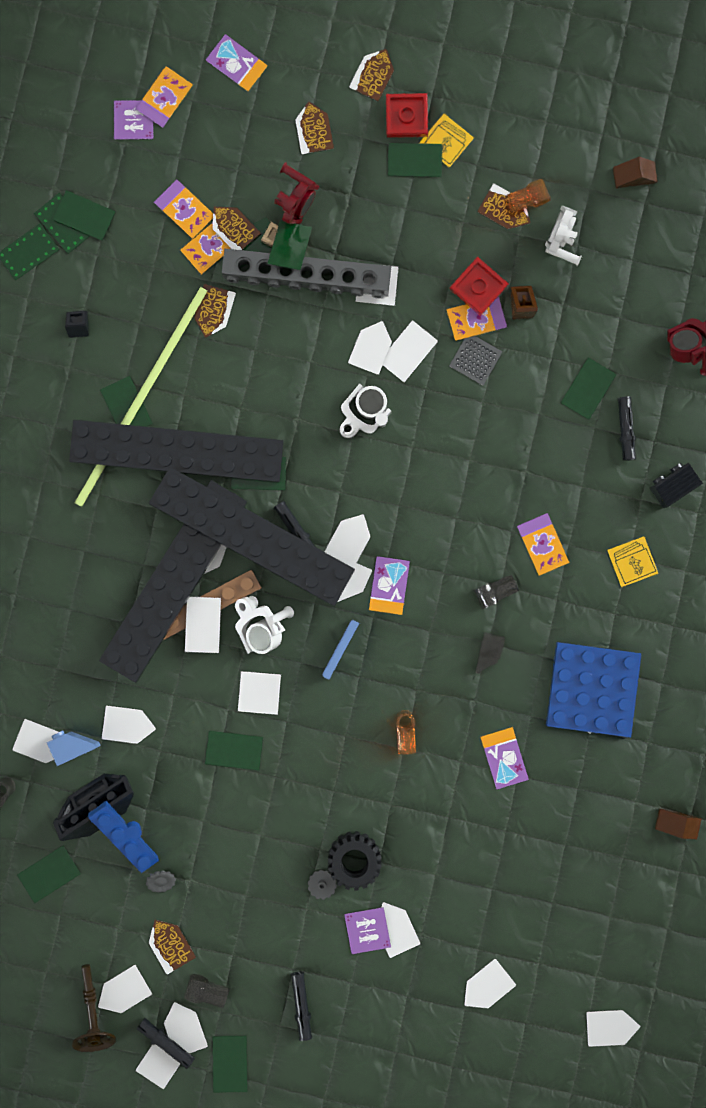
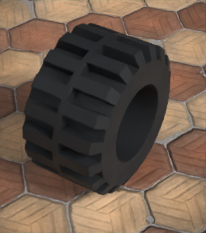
[328,831,382,891]

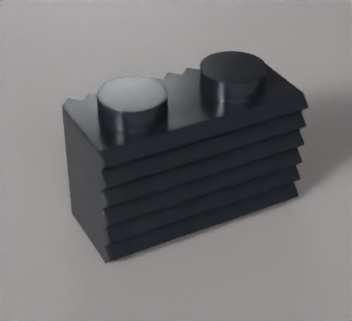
[650,463,703,509]

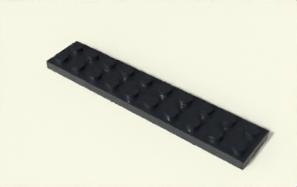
[69,420,284,482]
[149,467,355,607]
[99,480,248,683]

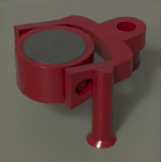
[274,162,320,224]
[667,318,706,376]

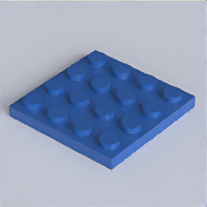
[546,642,641,737]

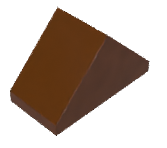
[613,157,657,188]
[511,286,538,319]
[655,808,702,839]

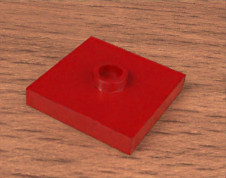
[386,93,428,138]
[450,256,508,316]

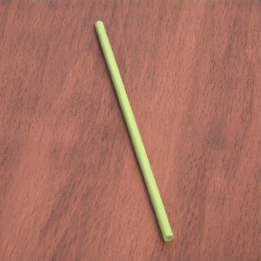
[75,287,207,507]

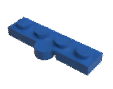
[88,801,159,873]

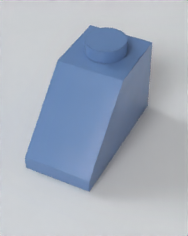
[47,731,101,766]

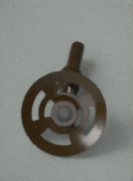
[72,964,116,1052]

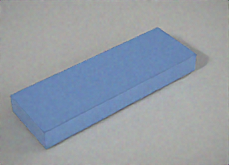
[322,620,359,679]

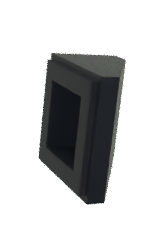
[65,311,89,338]

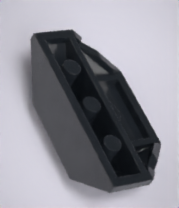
[53,773,134,841]

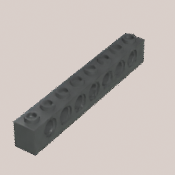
[222,248,391,298]

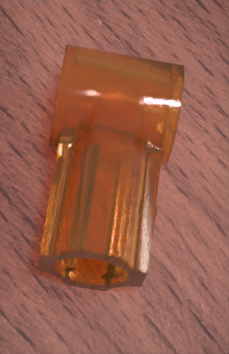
[506,179,551,213]
[396,710,416,754]

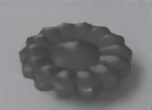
[308,870,337,900]
[146,871,176,893]

